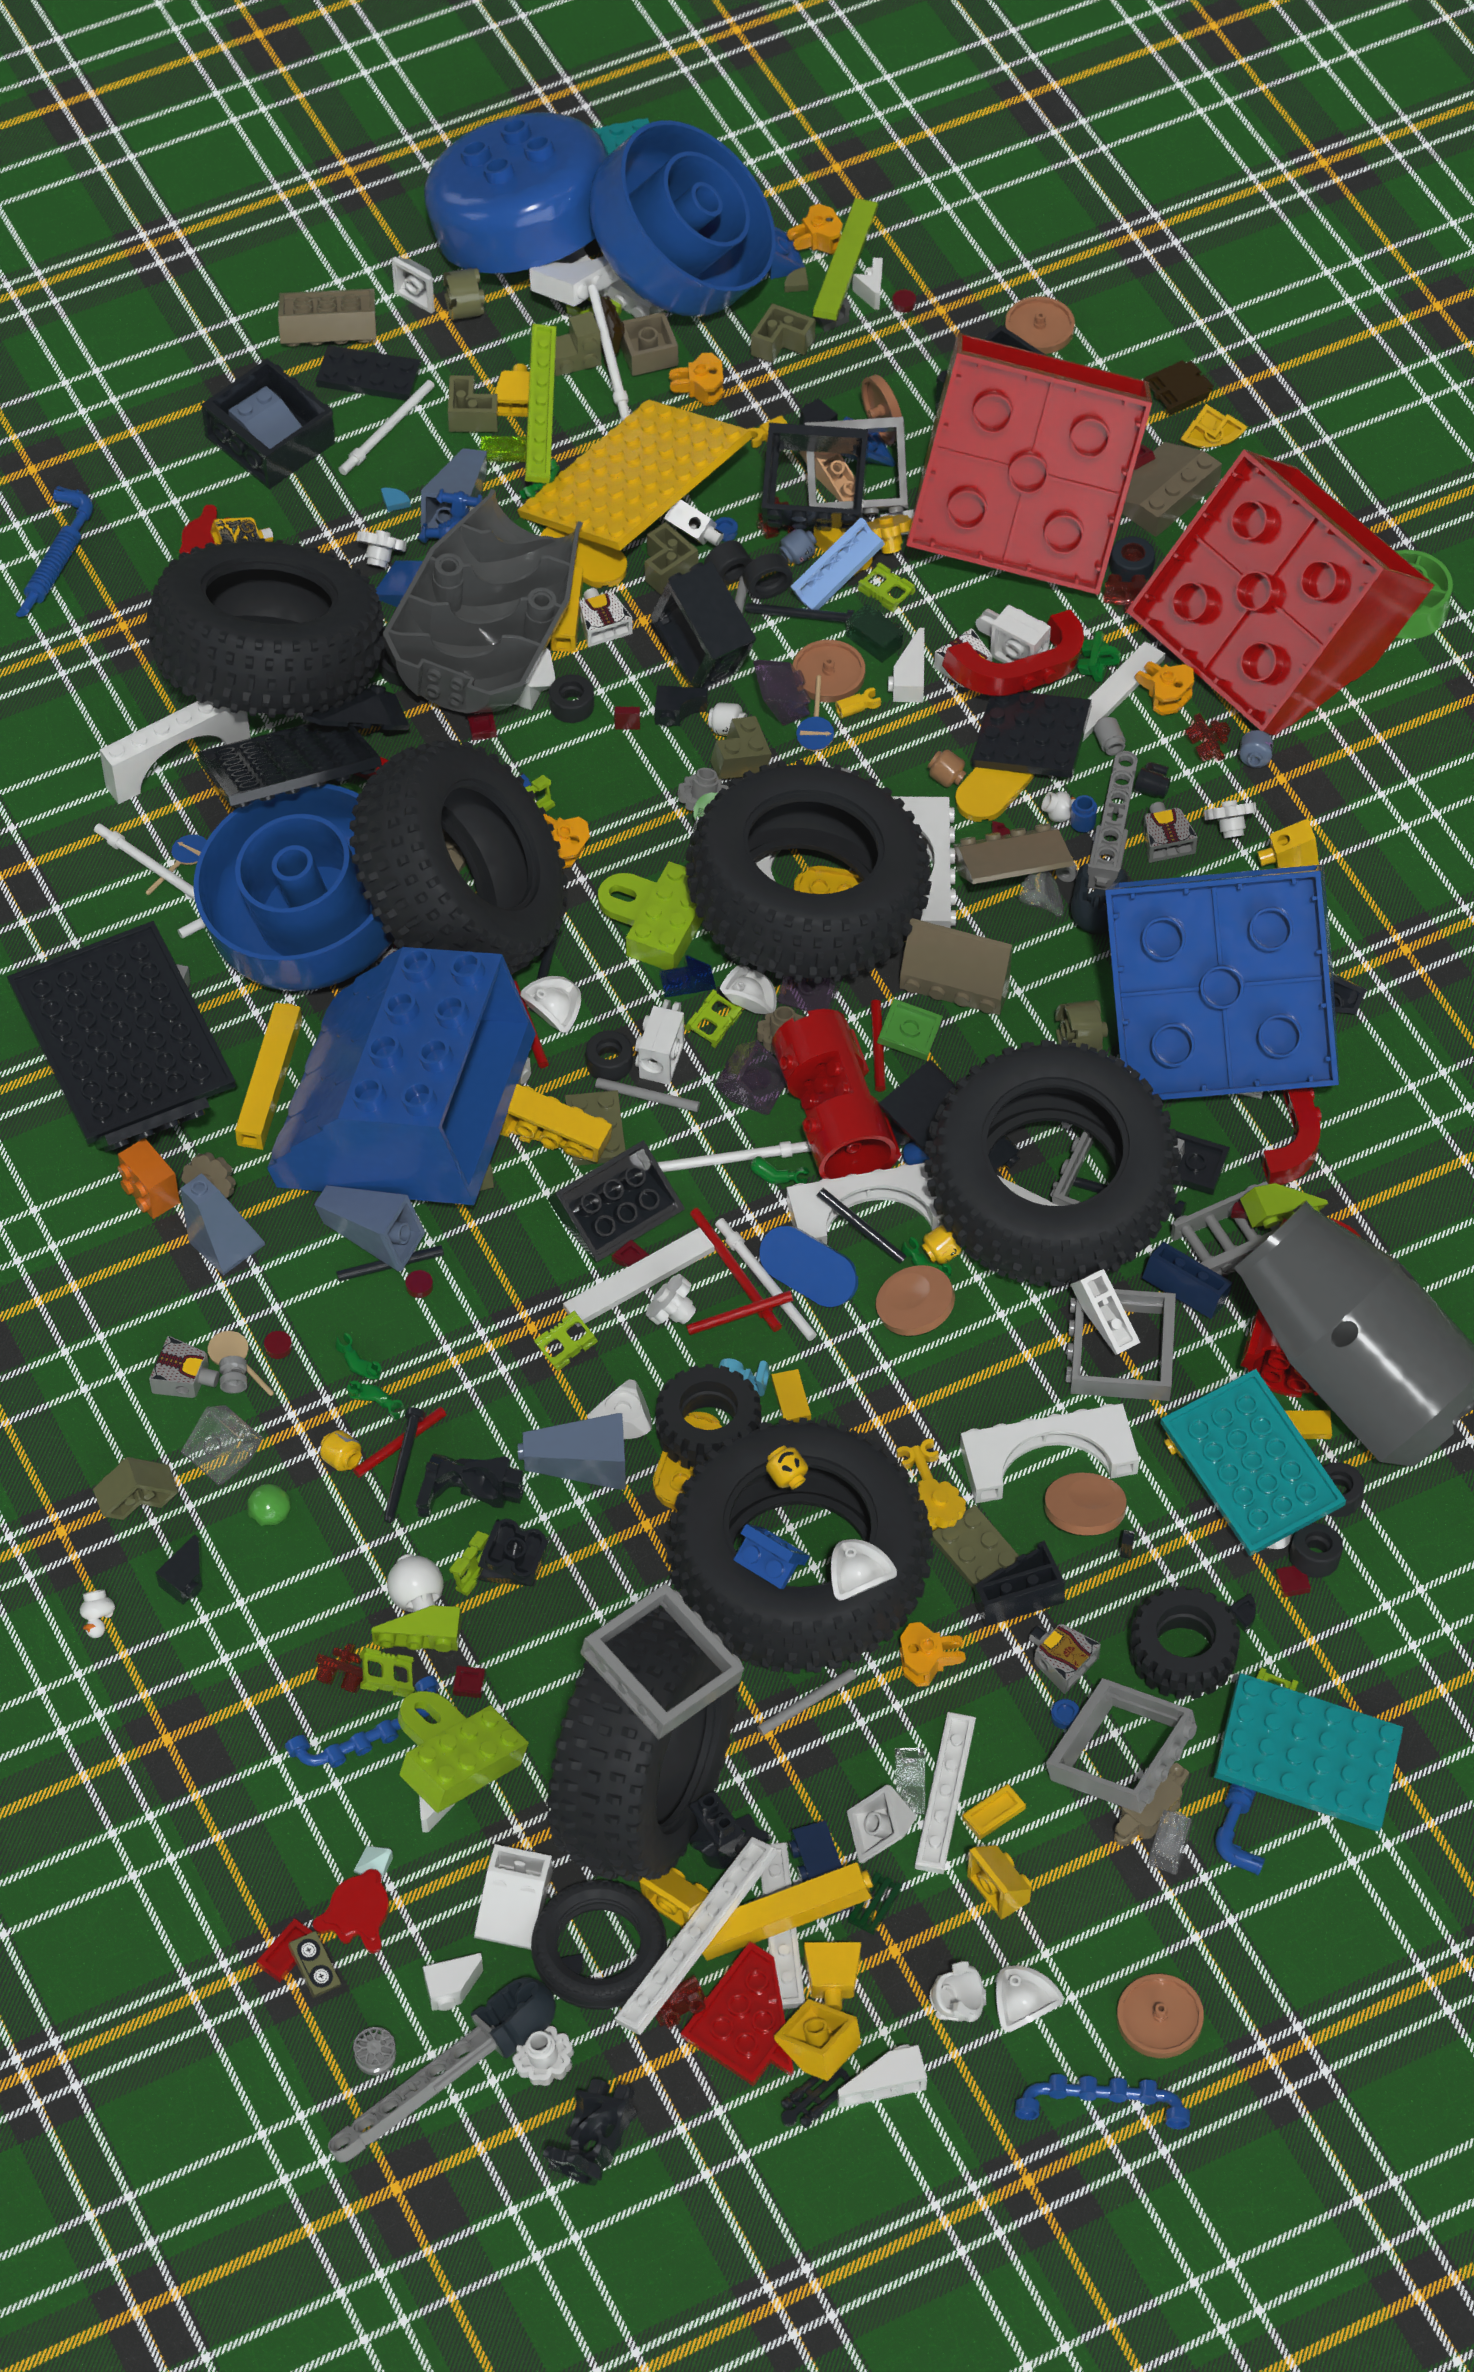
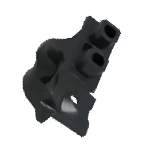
[416,1453,524,1517]
[689,1791,772,1869]
[542,2079,638,2186]

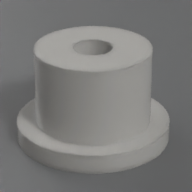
[1056,863,1077,882]

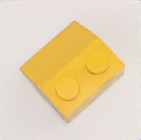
[967,1845,1032,1920]
[640,1867,709,1928]
[774,1999,862,2081]

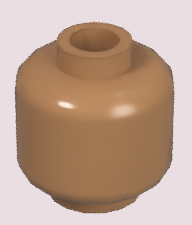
[927,750,967,787]

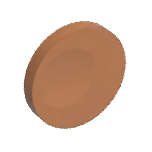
[1005,296,1075,354]
[861,375,902,445]
[792,640,865,703]
[876,1265,955,1336]
[1045,1473,1126,1535]
[1117,1974,1204,2058]

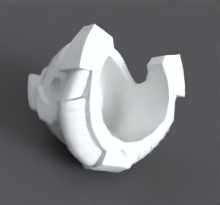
[930,1961,986,2022]

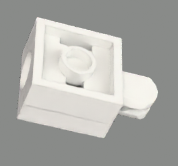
[976,604,1051,663]
[635,999,684,1085]

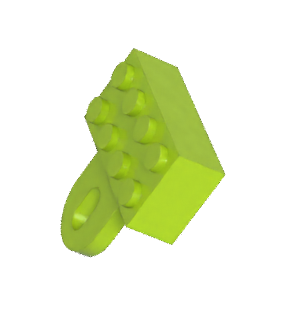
[598,861,703,973]
[398,1691,529,1813]

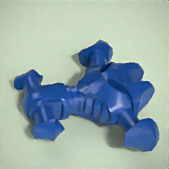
[417,489,482,543]

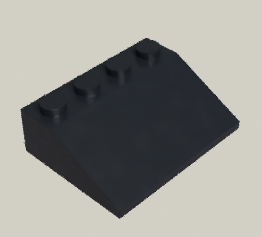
[548,1140,685,1263]

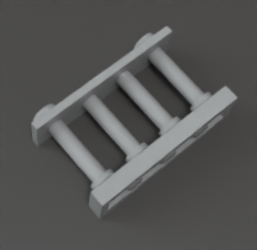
[1171,1181,1280,1277]

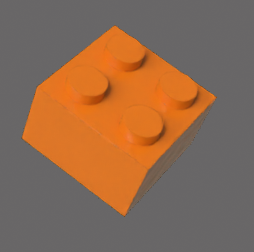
[118,1138,180,1219]

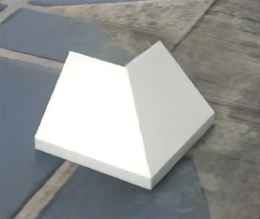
[392,257,435,314]
[514,648,556,710]
[847,1785,917,1863]

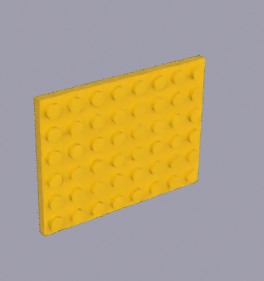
[517,399,752,551]

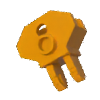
[786,204,843,254]
[669,353,723,405]
[1135,661,1194,715]
[543,814,590,869]
[899,1622,966,1687]

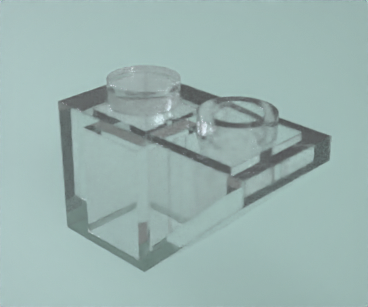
[895,1748,925,1814]
[1149,1810,1192,1875]

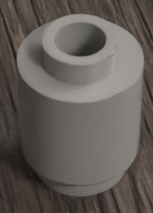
[1093,717,1125,755]

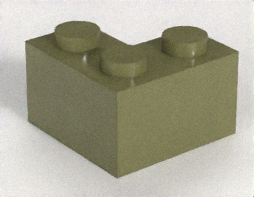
[751,303,815,363]
[554,311,601,376]
[448,376,498,432]
[644,522,698,595]
[710,716,771,780]
[93,1457,178,1520]

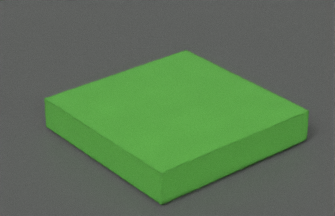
[877,999,943,1061]

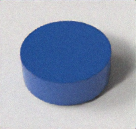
[715,517,738,541]
[1051,1699,1080,1729]

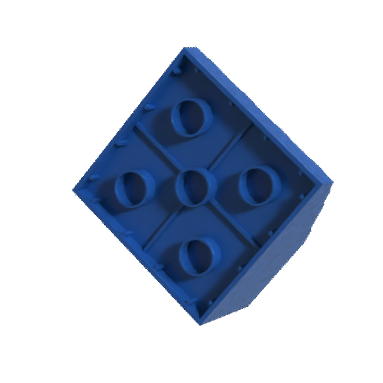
[1105,864,1339,1100]
[267,947,536,1205]

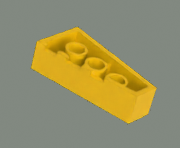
[500,1084,612,1163]

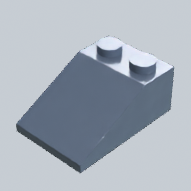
[228,386,302,449]

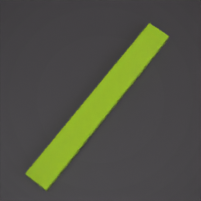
[813,198,878,320]
[525,323,556,484]

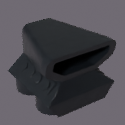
[476,1519,550,1587]

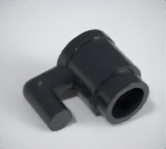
[1135,762,1171,798]

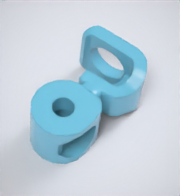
[719,1358,770,1396]

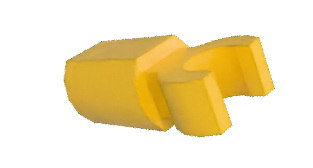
[748,415,787,448]
[835,688,881,719]

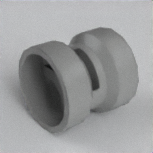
[219,1356,247,1394]

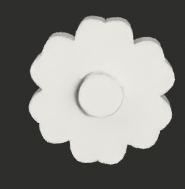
[356,530,407,568]
[1204,800,1257,838]
[646,1274,696,1325]
[513,2026,574,2086]

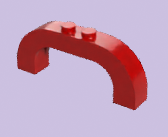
[942,609,1084,696]
[1262,1087,1321,1185]

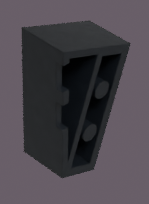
[975,1540,1065,1627]

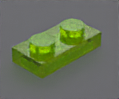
[480,436,527,462]

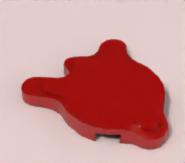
[179,504,229,554]
[312,1869,389,1954]

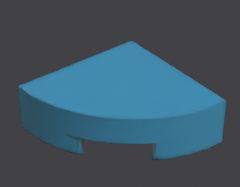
[381,488,411,512]

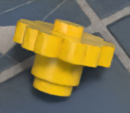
[867,515,911,554]
[917,1478,966,1530]

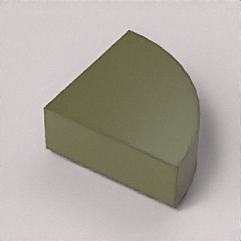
[785,267,808,292]

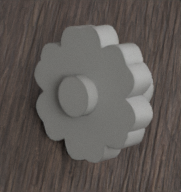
[678,768,728,811]

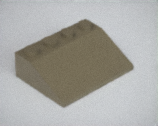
[278,289,376,346]
[1122,442,1222,537]
[953,823,1074,884]
[900,918,1012,1015]

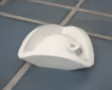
[720,965,777,1014]
[520,976,581,1033]
[587,1379,652,1439]
[831,1539,897,1600]
[996,1966,1063,2032]

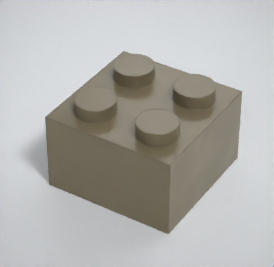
[620,312,678,376]

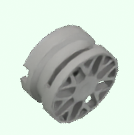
[353,2027,397,2076]

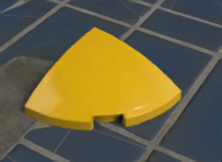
[1180,404,1247,449]

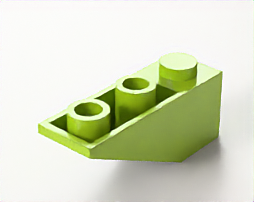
[1240,1183,1328,1228]
[372,1605,462,1652]

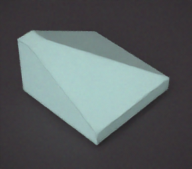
[354,1846,393,1879]

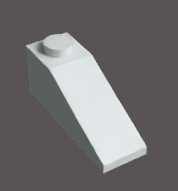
[888,628,924,702]
[1070,1269,1140,1355]
[837,2045,927,2108]

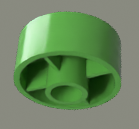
[1396,550,1453,639]

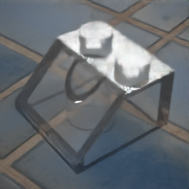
[181,1405,263,1485]

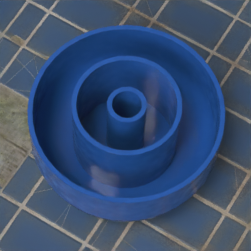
[424,112,609,273]
[589,121,776,317]
[194,784,395,991]

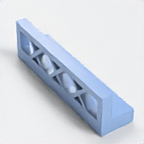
[791,517,885,610]

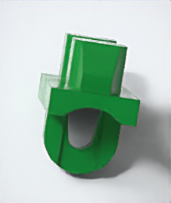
[1078,631,1121,682]

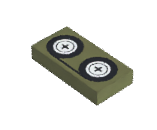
[288,1931,341,1998]

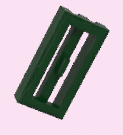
[848,1871,902,1935]

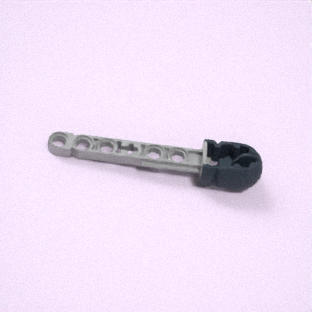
[1071,751,1137,933]
[328,1978,556,2162]

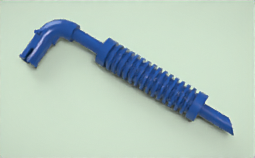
[16,486,93,617]
[1215,1783,1265,1876]

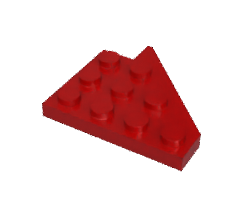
[680,1941,794,2086]

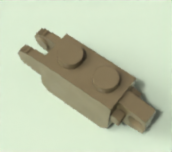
[1114,1763,1189,1847]

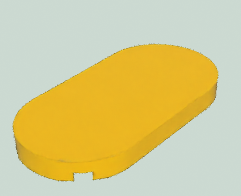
[540,527,627,588]
[956,767,1035,822]
[794,866,862,894]
[653,1412,722,1510]

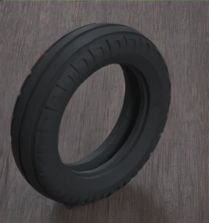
[531,1880,667,2010]

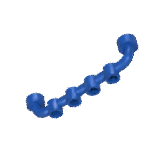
[285,1675,440,1768]
[1015,2074,1190,2129]

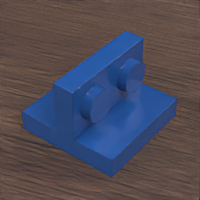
[733,1524,810,1589]

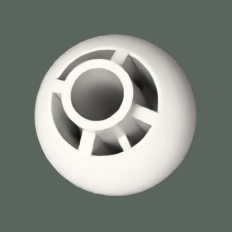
[387,1554,444,1612]

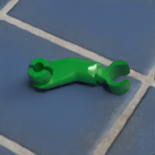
[519,458,560,499]
[750,1156,809,1184]
[902,1237,952,1279]
[335,1333,382,1381]
[347,1380,405,1420]

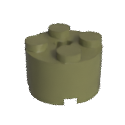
[443,268,485,320]
[1055,1000,1108,1053]

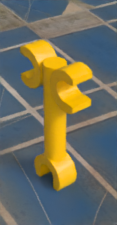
[896,1439,939,1480]

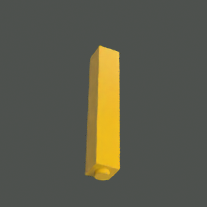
[235,1002,302,1150]
[702,1862,873,1961]

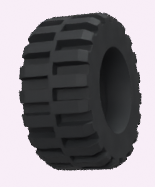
[656,1364,762,1469]
[1129,1586,1240,1699]

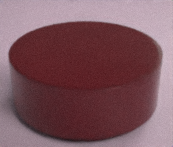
[892,289,916,313]
[406,1270,433,1298]
[264,1331,292,1359]

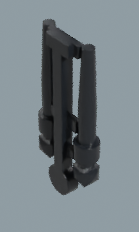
[781,2067,852,2128]

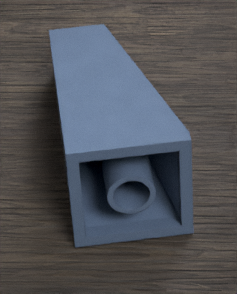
[421,448,487,530]
[180,1173,265,1275]
[314,1185,425,1271]
[518,1413,626,1490]

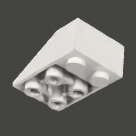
[474,1844,553,1950]

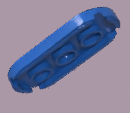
[759,1226,859,1307]

